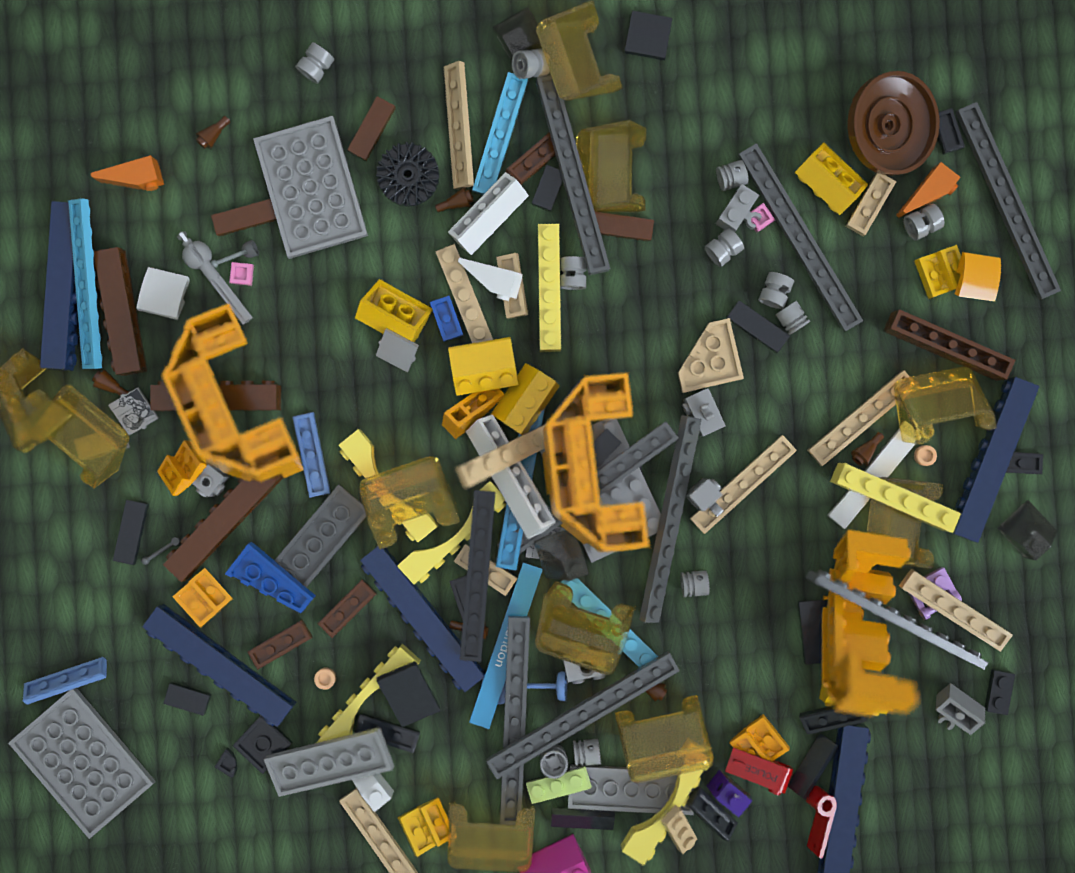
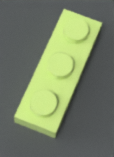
[526,766,592,804]

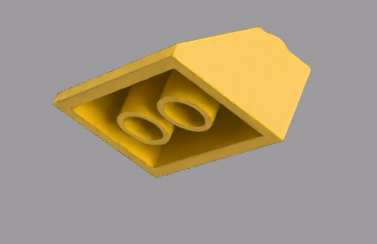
[795,143,869,215]
[355,279,433,342]
[448,337,518,396]
[491,363,560,435]

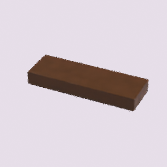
[347,96,396,161]
[505,132,556,185]
[211,199,277,237]
[595,212,654,242]
[318,579,377,638]
[247,619,313,670]

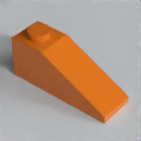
[91,155,164,191]
[896,162,960,218]

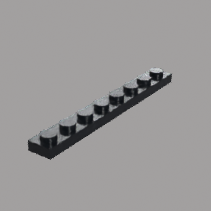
[460,490,496,662]

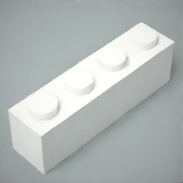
[448,172,529,255]

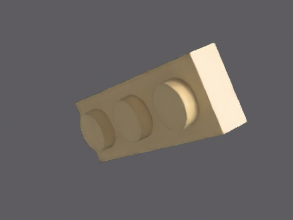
[845,173,896,236]
[496,253,528,319]
[454,544,517,596]
[661,805,697,854]

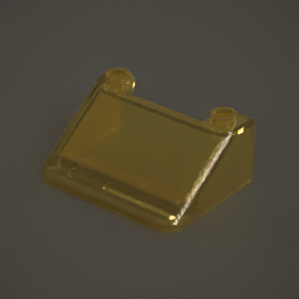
[537,0,623,100]
[576,120,647,212]
[894,367,997,444]
[30,385,129,488]
[867,477,944,568]
[615,695,713,783]
[447,802,535,873]

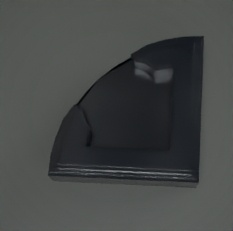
[215,748,237,778]

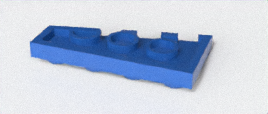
[225,542,316,613]

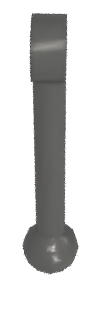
[141,537,180,565]

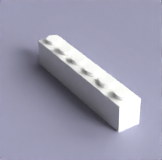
[466,415,556,539]

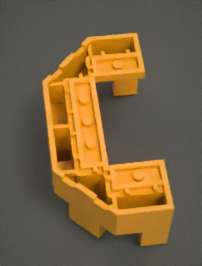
[163,304,304,482]
[542,373,649,553]
[822,530,917,716]

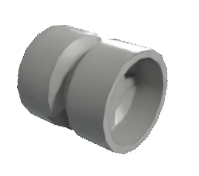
[295,42,334,84]
[512,49,551,79]
[904,203,945,241]
[704,228,744,267]
[560,256,587,290]
[758,272,794,309]
[540,744,568,779]

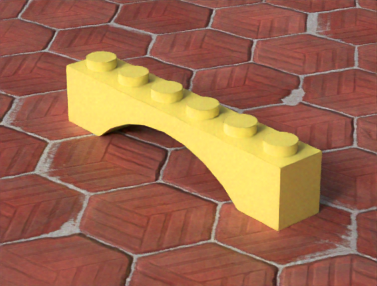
[538,224,561,352]
[339,429,439,542]
[830,463,961,533]
[397,480,506,584]
[316,644,421,743]
[621,738,712,865]

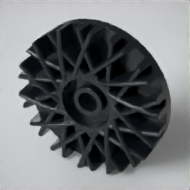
[376,142,439,207]

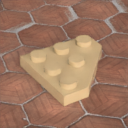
[677,318,744,393]

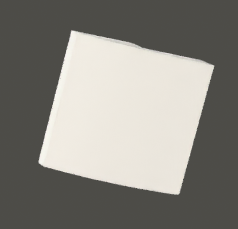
[137,267,190,320]

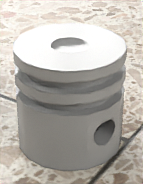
[716,160,748,191]
[775,301,810,335]
[680,570,710,597]
[573,738,601,767]

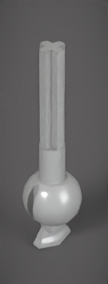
[177,231,253,325]

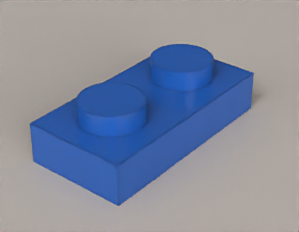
[430,296,463,342]

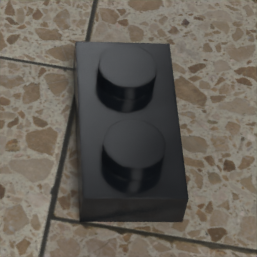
[985,669,1015,715]

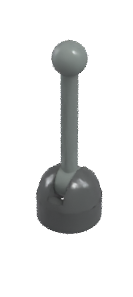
[210,240,259,268]

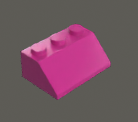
[517,834,591,873]

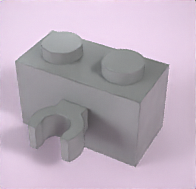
[715,184,762,232]
[682,388,726,437]
[685,478,724,517]
[936,683,985,735]

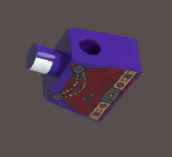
[706,769,752,817]

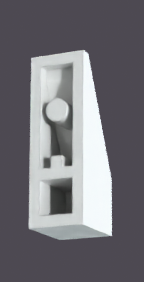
[458,258,523,301]
[352,773,394,812]

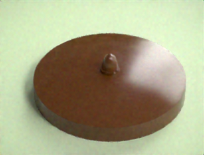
[848,71,940,176]

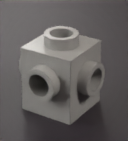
[192,464,230,497]

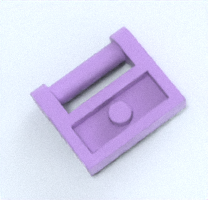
[909,567,962,620]

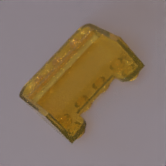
[0,349,72,453]
[359,457,460,549]
[535,581,635,675]

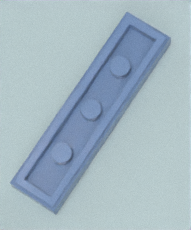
[292,412,331,498]
[23,657,107,705]

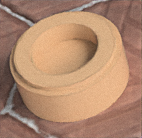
[914,445,937,466]
[314,667,336,690]

